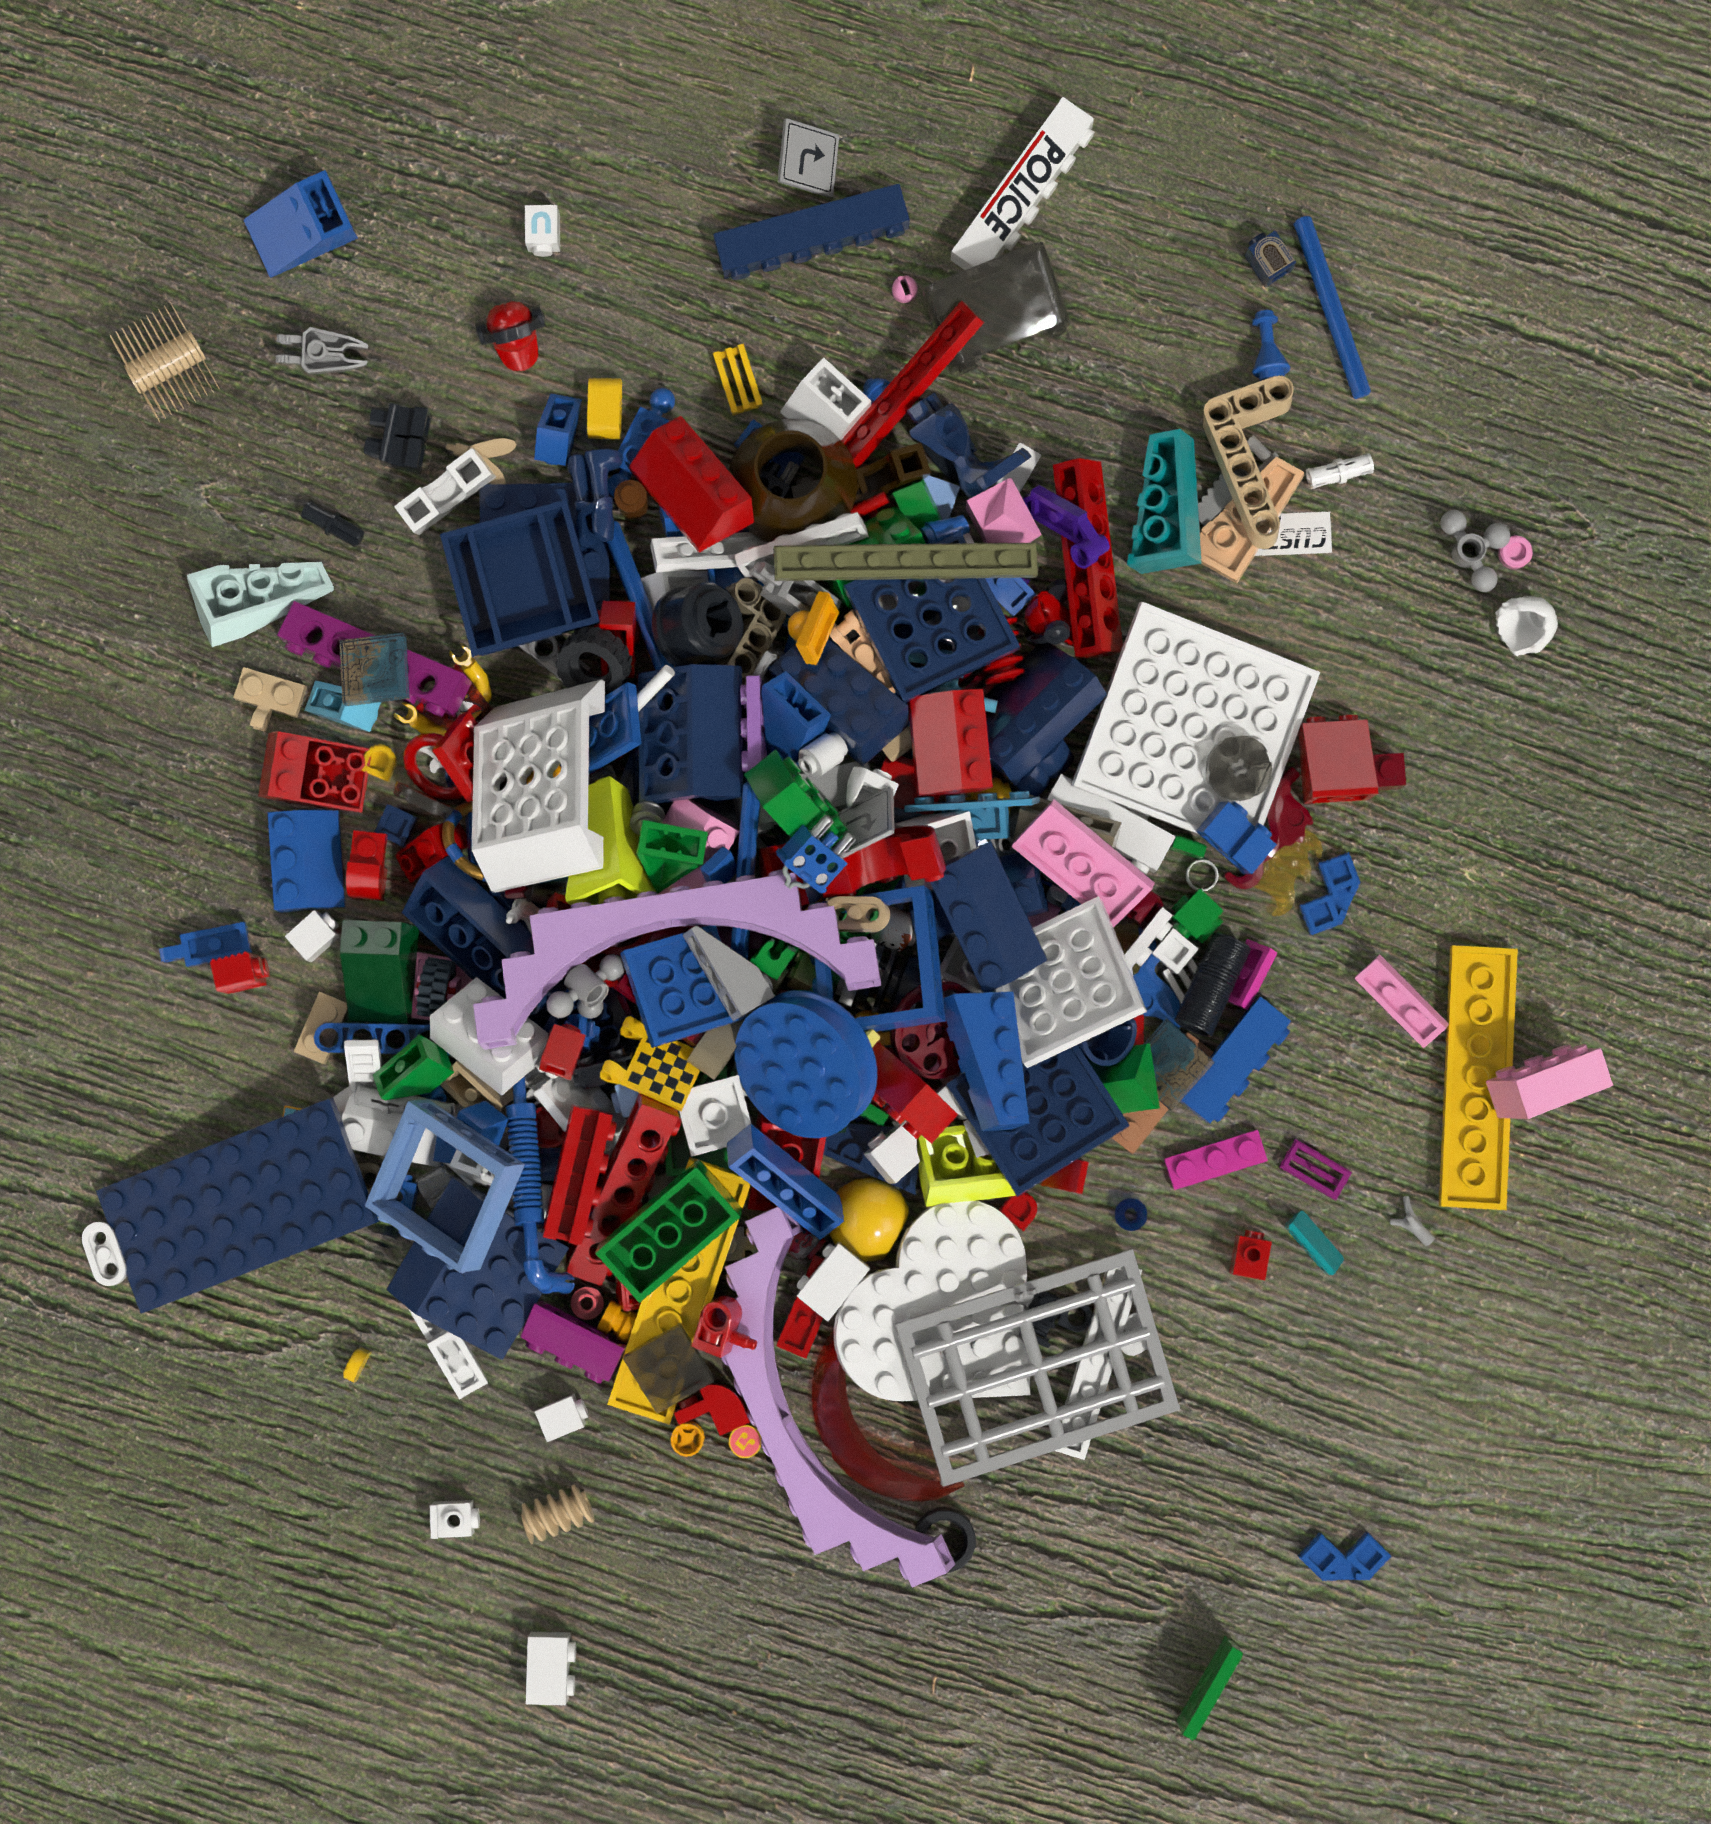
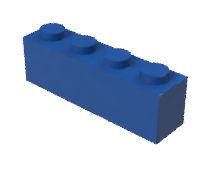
[1180,997,1291,1124]
[727,1124,844,1240]

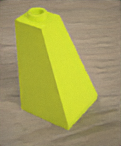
[565,776,656,905]

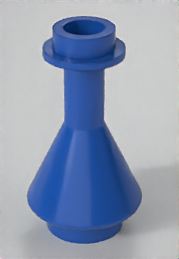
[1252,310,1291,381]

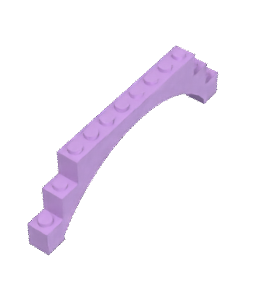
[473,870,881,1050]
[716,1206,955,1587]

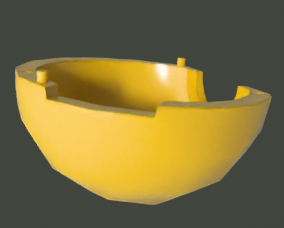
[829,1177,909,1262]

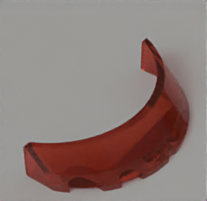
[812,1330,965,1502]

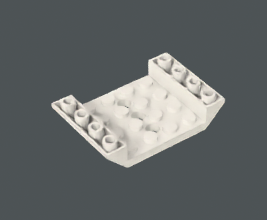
[472,680,605,893]

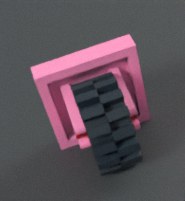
[411,952,472,1020]

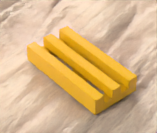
[713,344,763,416]

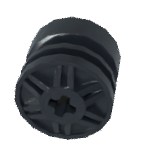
[856,943,921,1014]

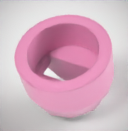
[892,275,918,303]

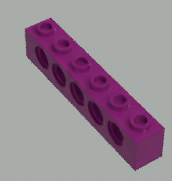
[277,601,472,717]

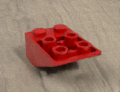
[258,731,371,813]

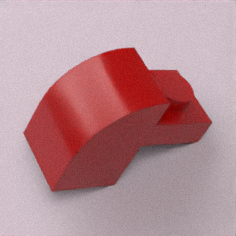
[346,830,388,901]
[674,1382,750,1436]

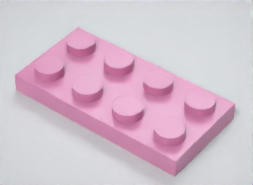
[1011,799,1155,928]

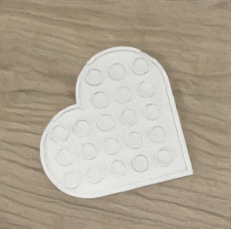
[834,1201,1031,1401]

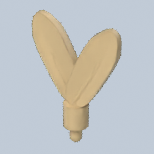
[446,438,517,484]

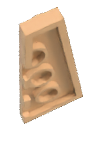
[1200,457,1304,584]

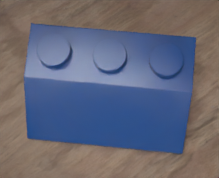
[267,810,346,913]

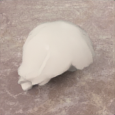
[1495,596,1558,656]

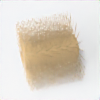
[110,302,220,422]

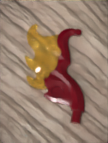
[1224,767,1323,916]

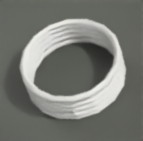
[1186,859,1219,891]

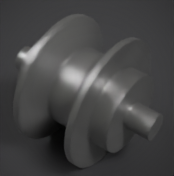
[630,801,665,835]

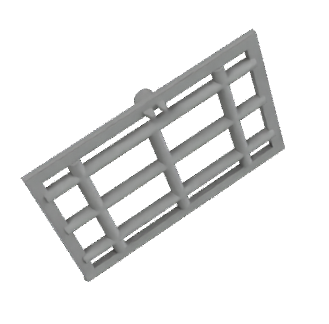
[895,1249,1180,1487]

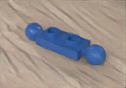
[608,388,675,498]

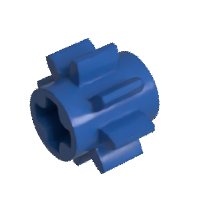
[559,1014,600,1053]

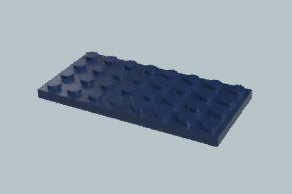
[96,1098,379,1314]

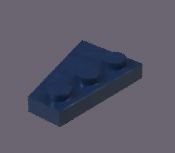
[823,1123,918,1195]

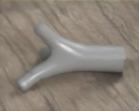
[1390,1196,1435,1247]

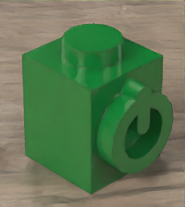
[1171,888,1224,943]

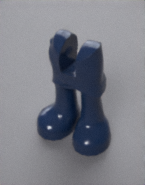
[567,449,622,548]

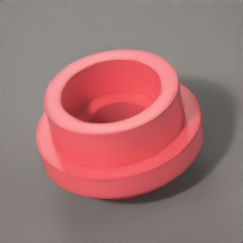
[571,1287,604,1320]

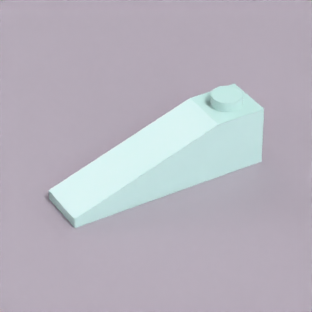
[187,562,334,647]

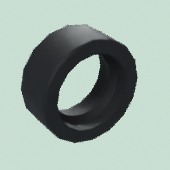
[914,1507,976,1573]

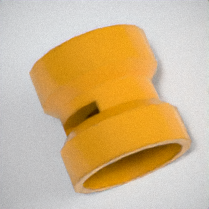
[597,1300,637,1344]
[671,1421,705,1457]

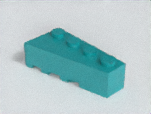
[1127,429,1202,574]

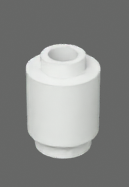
[798,732,848,778]

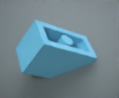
[304,680,381,732]

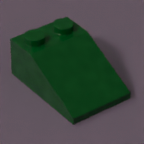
[340,920,419,1024]

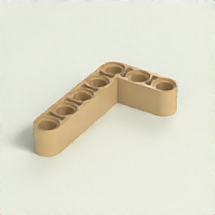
[1202,375,1294,549]

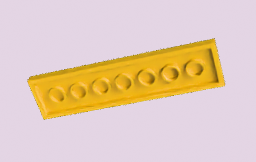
[1439,945,1518,1210]
[607,1157,750,1425]

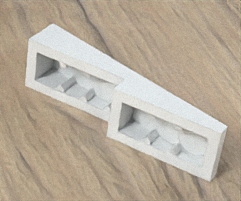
[409,1309,488,1399]

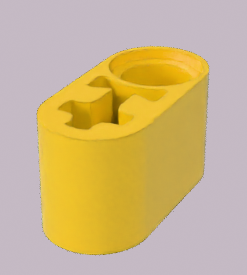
[587,378,622,439]

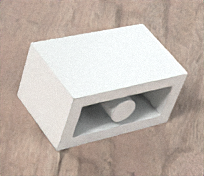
[526,1632,576,1705]

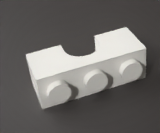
[394,448,496,535]

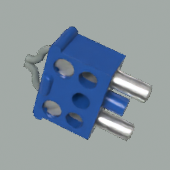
[776,815,856,893]

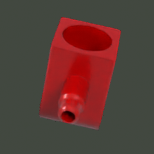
[691,1296,758,1358]

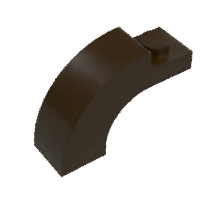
[854,442,931,504]

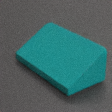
[1284,1210,1344,1276]

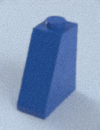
[761,671,831,770]

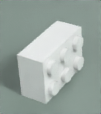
[430,977,549,1096]

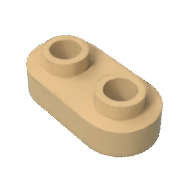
[827,896,890,932]

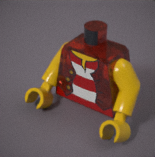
[394,643,492,735]

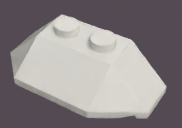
[333,1086,440,1167]

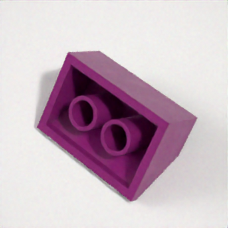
[520,1300,627,1384]

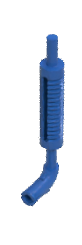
[506,1076,575,1294]

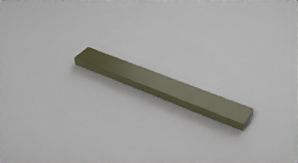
[773,543,1038,581]

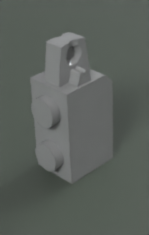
[751,562,842,617]

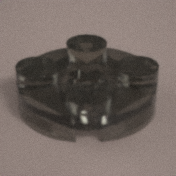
[1206,735,1273,801]

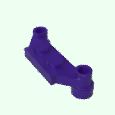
[1022,485,1110,569]

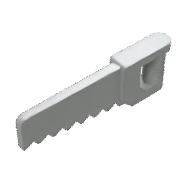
[1198,435,1279,526]

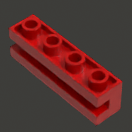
[541,1104,617,1246]

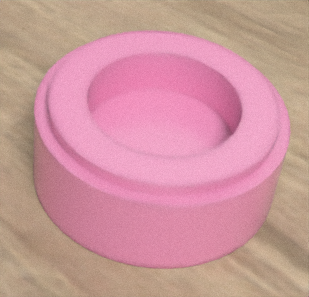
[1498,536,1533,569]

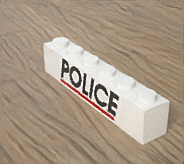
[951,97,1095,282]

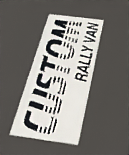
[1255,512,1332,556]

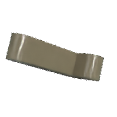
[717,578,786,685]
[687,968,790,1080]

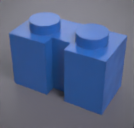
[1196,801,1277,874]

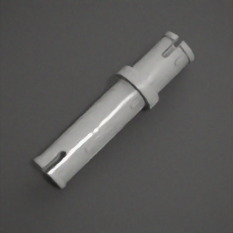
[354,1084,455,1116]

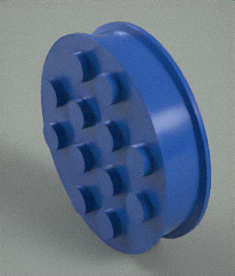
[735,990,877,1138]

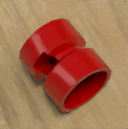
[534,1106,565,1148]

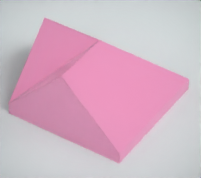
[966,478,1042,543]

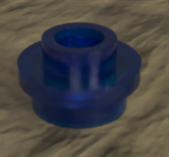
[1114,1198,1147,1231]

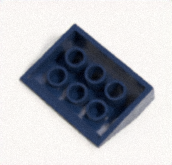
[985,642,1107,786]

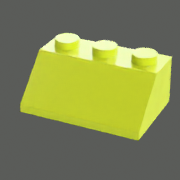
[917,1125,1016,1207]

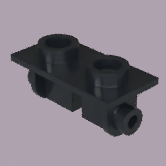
[573,1045,637,1090]

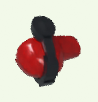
[475,301,546,371]
[1023,579,1074,647]

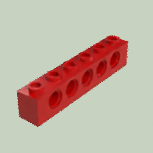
[1053,458,1123,658]
[564,1093,682,1286]

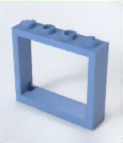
[365,1099,525,1274]

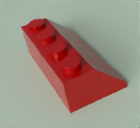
[629,416,754,553]

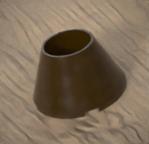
[729,419,857,543]

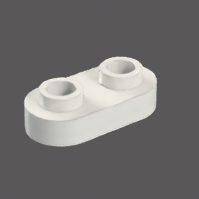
[82,1222,127,1286]

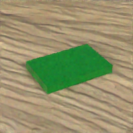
[1176,1636,1243,1741]

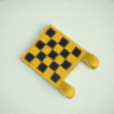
[600,1016,700,1111]

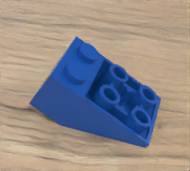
[244,170,358,278]

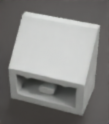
[780,357,871,440]

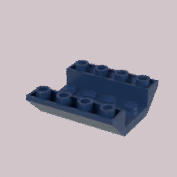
[632,664,743,808]

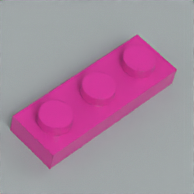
[1164,1130,1268,1190]

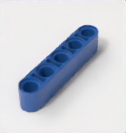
[314,1023,450,1055]

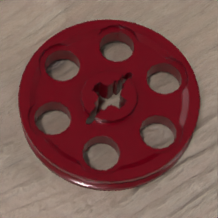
[890,980,972,1079]

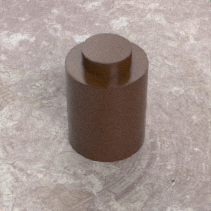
[614,480,649,520]

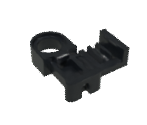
[1019,1291,1092,1348]

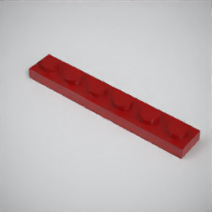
[841,300,984,469]

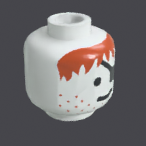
[869,905,916,952]

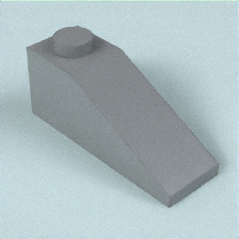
[683,925,775,1021]

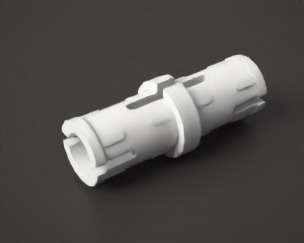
[1306,453,1374,489]

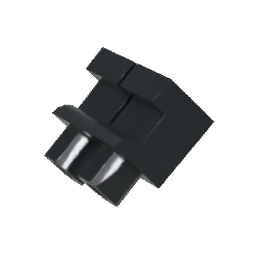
[364,403,432,475]

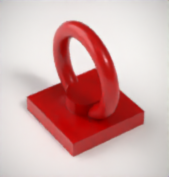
[403,711,478,802]

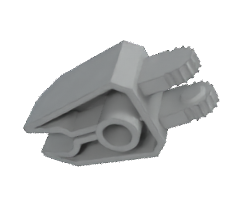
[276,327,368,375]

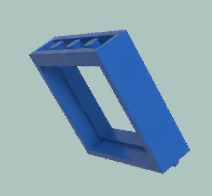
[809,885,946,1032]

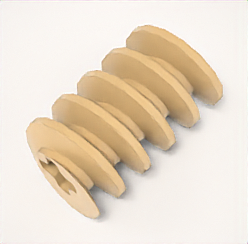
[521,1484,595,1544]

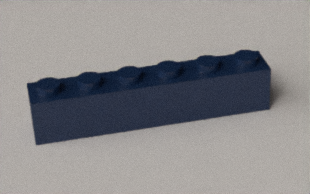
[713,183,910,280]

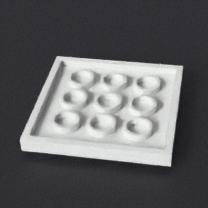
[995,896,1147,1068]

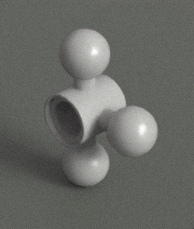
[1440,510,1510,592]
[547,954,626,1018]

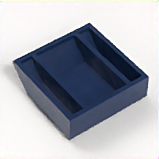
[440,499,600,658]
[386,1176,569,1360]

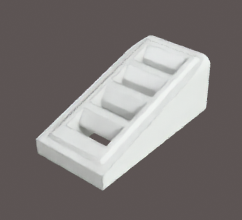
[344,1039,383,1092]

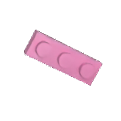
[1354,954,1449,1048]

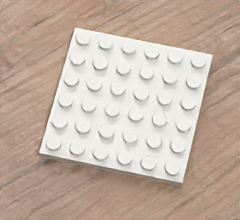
[1071,602,1320,835]

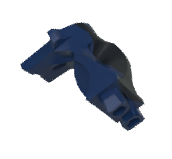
[907,393,1032,499]

